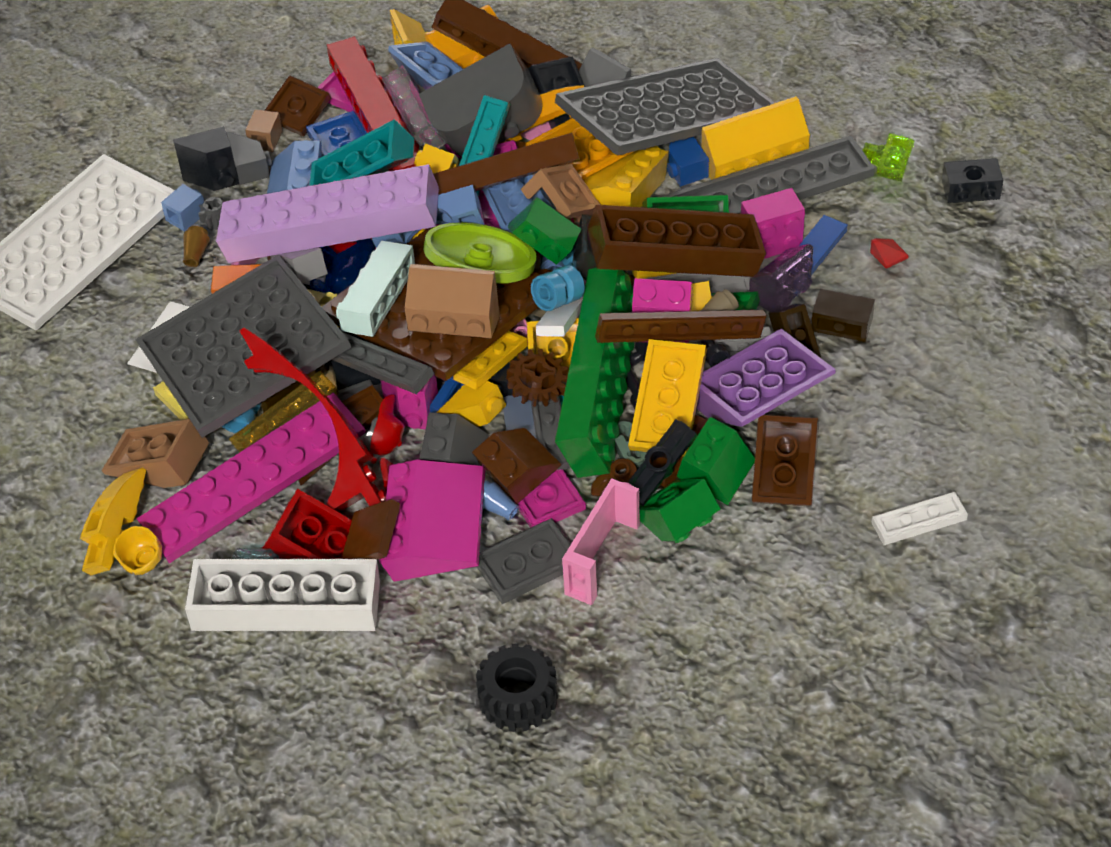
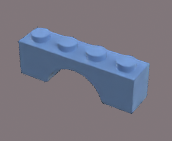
[372,185,485,248]

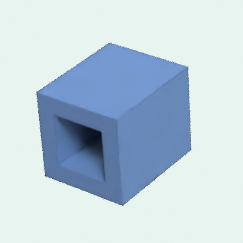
[161,184,204,232]

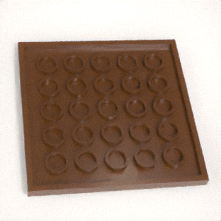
[322,227,541,381]

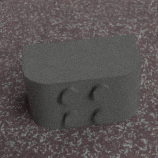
[419,44,542,157]

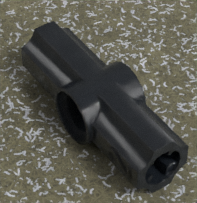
[628,419,697,507]

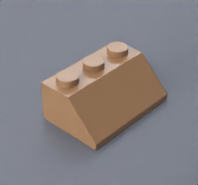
[405,264,500,338]

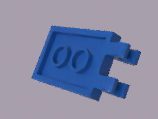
[306,111,367,156]

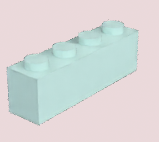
[336,241,415,337]

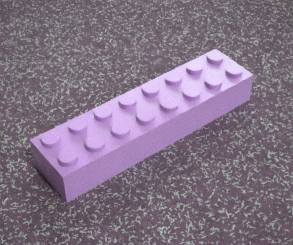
[216,164,439,263]

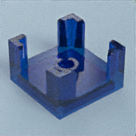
[310,238,375,295]

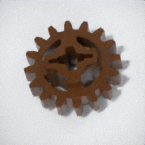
[506,349,568,407]

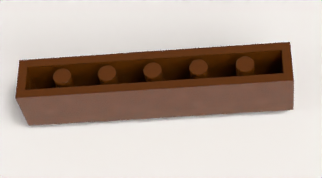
[432,0,582,71]

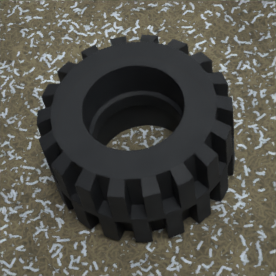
[476,643,558,732]

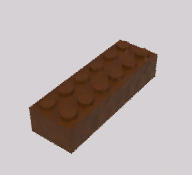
[587,205,766,277]

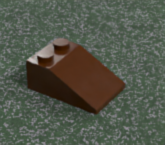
[752,415,819,507]

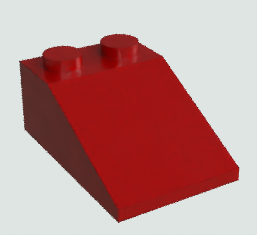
[262,488,352,559]

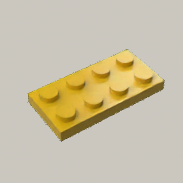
[628,339,707,457]

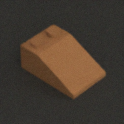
[101,419,209,488]

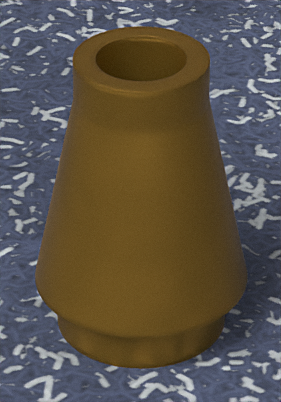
[183,226,210,267]

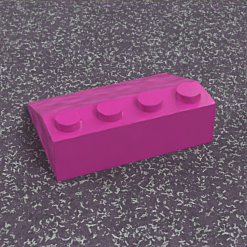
[379,460,485,582]

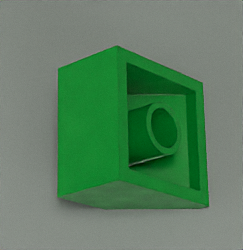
[507,197,581,265]
[677,417,755,505]
[639,479,721,543]

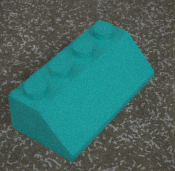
[309,119,414,186]

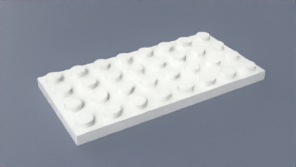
[0,154,175,331]

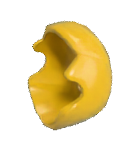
[113,526,162,575]

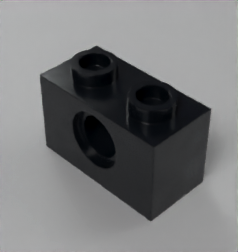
[942,158,1003,203]

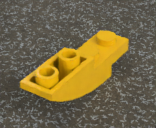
[80,468,146,575]

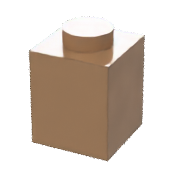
[245,109,283,152]

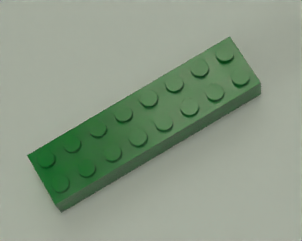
[555,268,634,478]

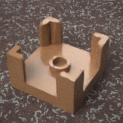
[521,164,600,227]

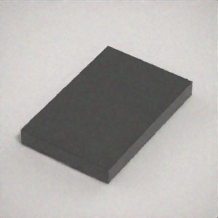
[476,518,570,604]

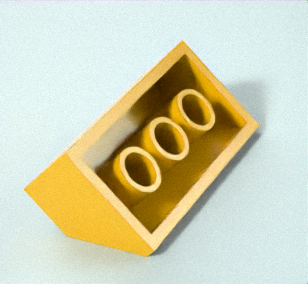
[701,96,810,180]

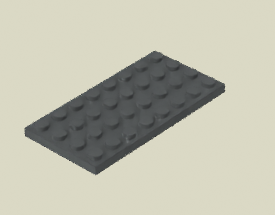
[555,58,775,155]

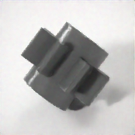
[198,197,223,230]

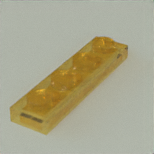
[229,370,339,453]

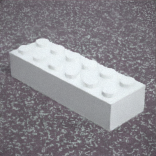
[185,559,380,631]

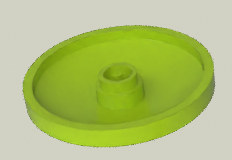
[423,222,536,283]

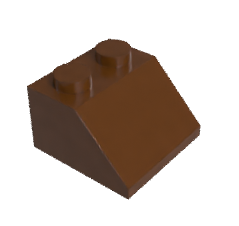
[472,428,562,504]

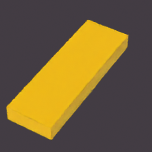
[453,331,528,390]

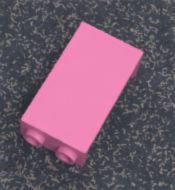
[562,479,640,605]

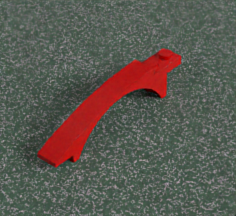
[239,328,386,513]

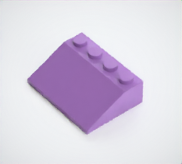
[696,329,836,427]

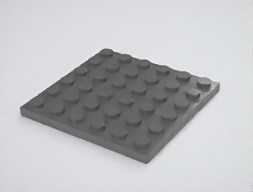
[135,254,351,438]

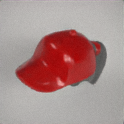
[335,394,405,468]

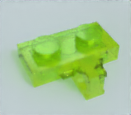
[863,133,915,182]

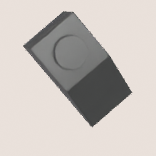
[226,132,272,185]

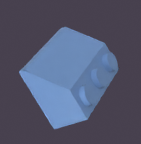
[388,41,463,90]
[267,140,323,194]
[482,174,557,234]

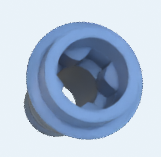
[483,480,519,521]

